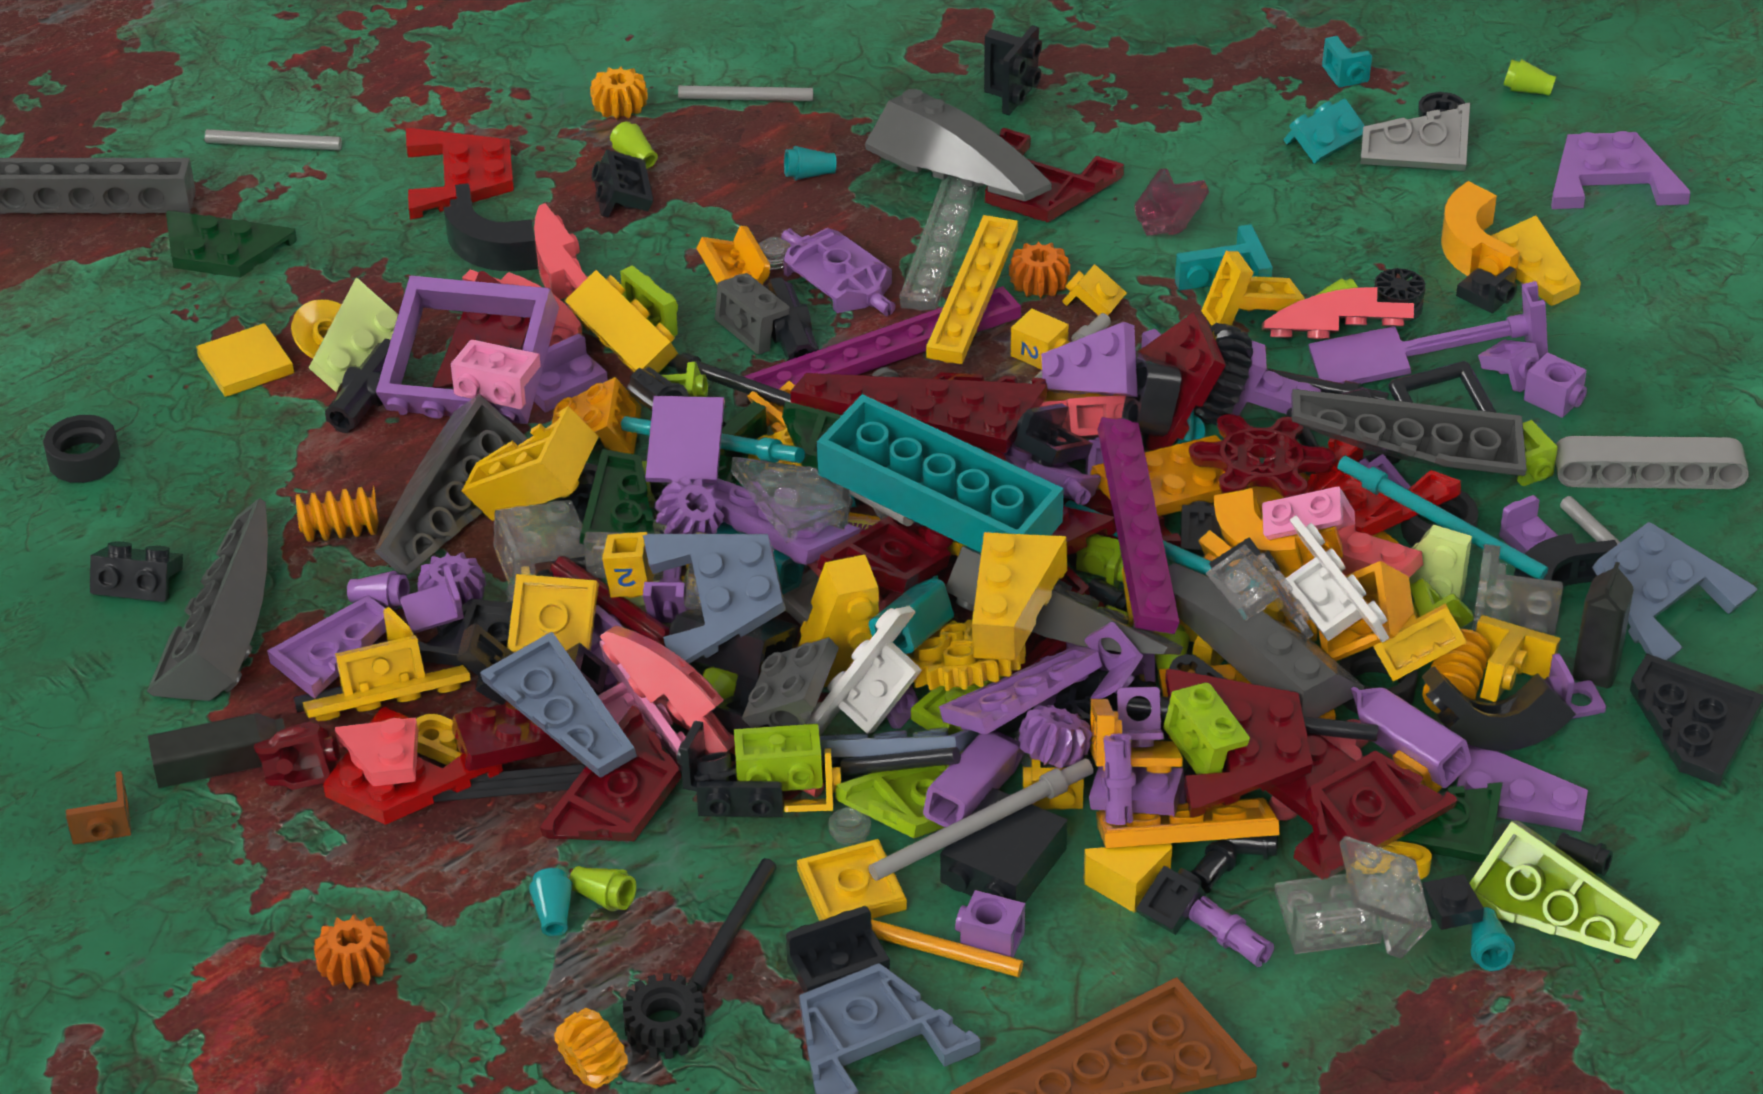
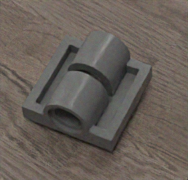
[742,637,839,728]

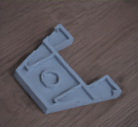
[1592,522,1757,661]
[643,534,786,664]
[799,963,980,1094]

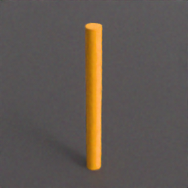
[871,919,1024,978]

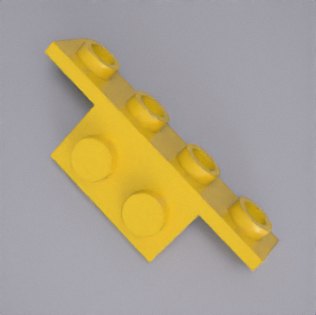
[302,635,471,721]

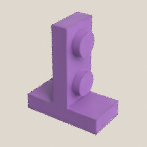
[1231,341,1321,416]

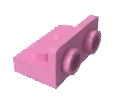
[451,339,541,409]
[1262,486,1355,540]

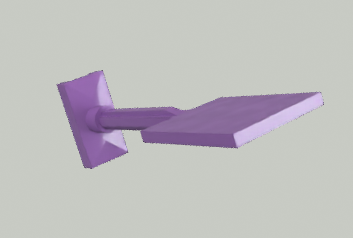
[1308,281,1548,384]
[643,396,725,623]

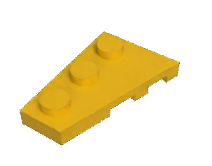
[1491,215,1581,306]

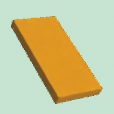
[1096,798,1279,848]

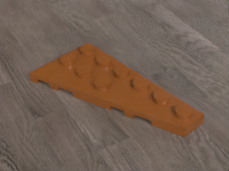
[950,977,1257,1094]

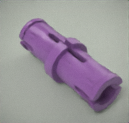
[1101,733,1136,825]
[1189,896,1274,967]

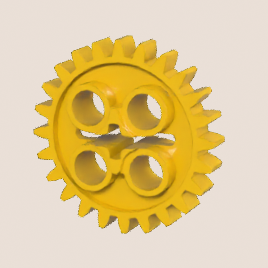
[906,620,1026,691]

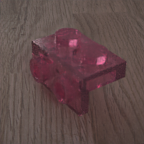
[1134,168,1209,236]

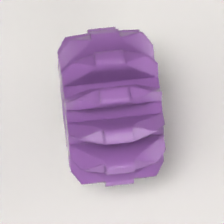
[654,476,725,534]
[417,552,486,605]
[1018,705,1092,769]

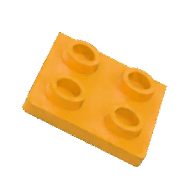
[551,377,642,454]
[1090,699,1183,773]

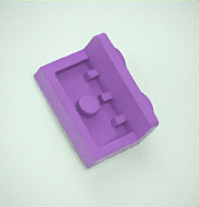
[1089,766,1187,816]

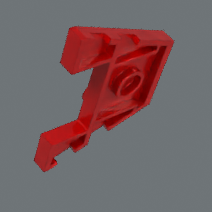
[406,128,514,219]
[1304,438,1461,536]
[323,707,503,825]

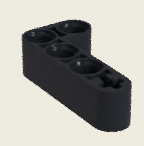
[1122,351,1181,437]

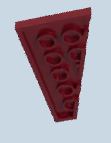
[790,373,1047,453]

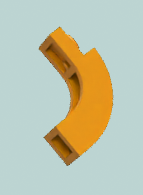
[1441,181,1520,280]
[1214,488,1343,578]

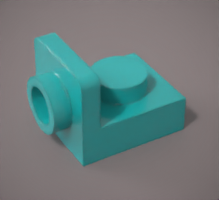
[1322,36,1372,88]

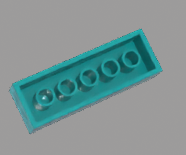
[817,394,1064,553]

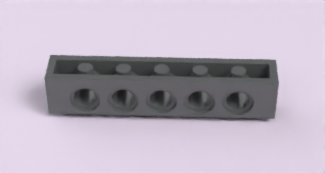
[0,158,196,214]

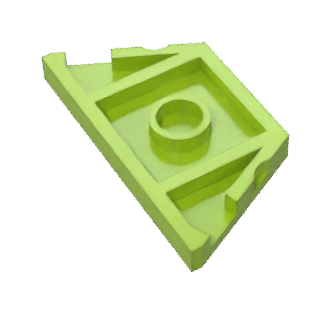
[835,751,963,838]

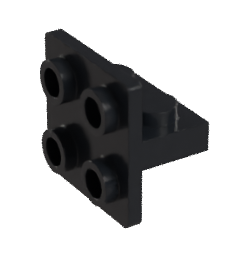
[984,25,1042,115]

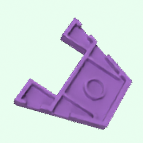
[1551,131,1690,209]

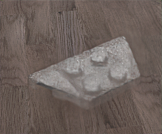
[731,457,849,543]

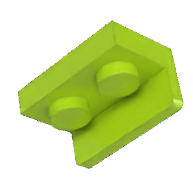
[1163,683,1250,775]
[734,724,823,791]

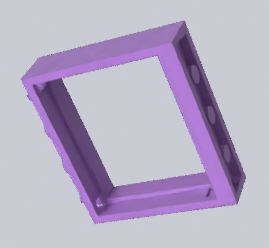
[376,276,559,424]

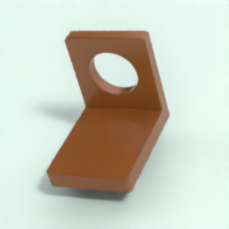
[66,771,131,845]

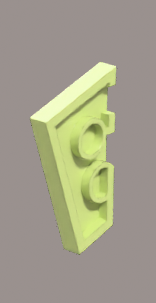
[309,277,398,392]

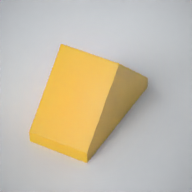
[1083,843,1172,913]

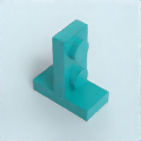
[1175,224,1273,291]

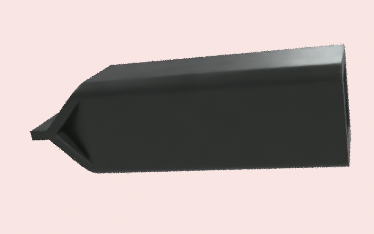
[1572,562,1634,688]
[148,713,285,789]

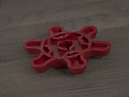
[1188,414,1335,498]

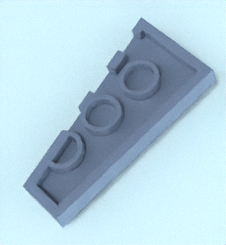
[480,632,637,778]
[819,728,980,765]

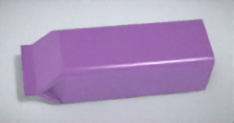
[1351,686,1472,788]
[923,730,1025,827]

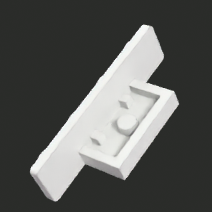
[1283,515,1389,643]
[808,606,922,736]

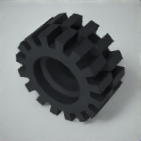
[622,973,706,1059]

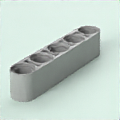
[1555,436,1749,489]

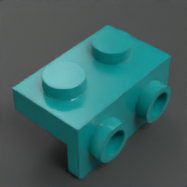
[1283,98,1365,164]

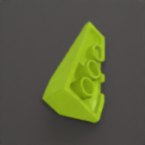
[1469,820,1661,959]

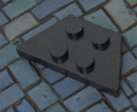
[418,598,513,667]

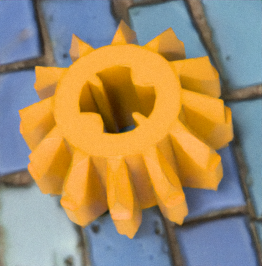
[590,66,648,120]
[554,1007,628,1089]

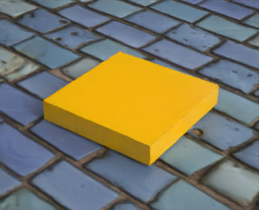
[196,323,294,397]
[507,574,599,653]
[797,839,907,921]

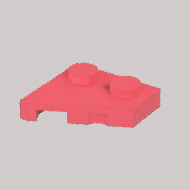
[335,718,419,786]

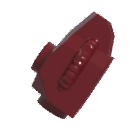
[254,721,340,790]

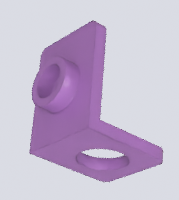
[400,565,464,633]
[1084,622,1143,699]
[1545,654,1606,719]
[1117,687,1164,747]

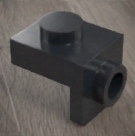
[1420,874,1484,930]

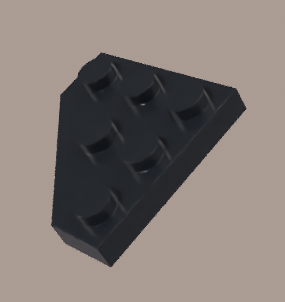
[1630,654,1763,786]

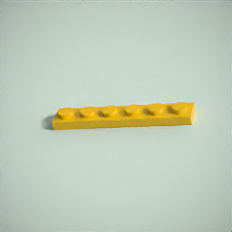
[926,215,1018,364]

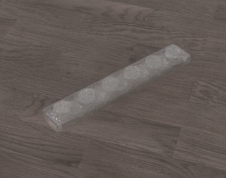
[899,175,980,310]

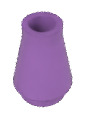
[347,571,410,610]

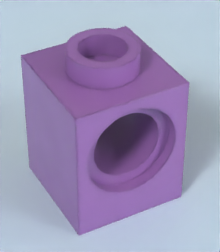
[1524,352,1587,418]
[955,890,1025,958]

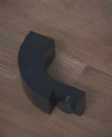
[443,183,537,271]
[1509,533,1617,633]
[456,623,609,705]
[1422,666,1576,751]

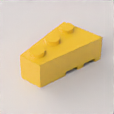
[564,270,678,373]
[462,406,599,521]
[972,532,1067,660]
[798,555,879,688]

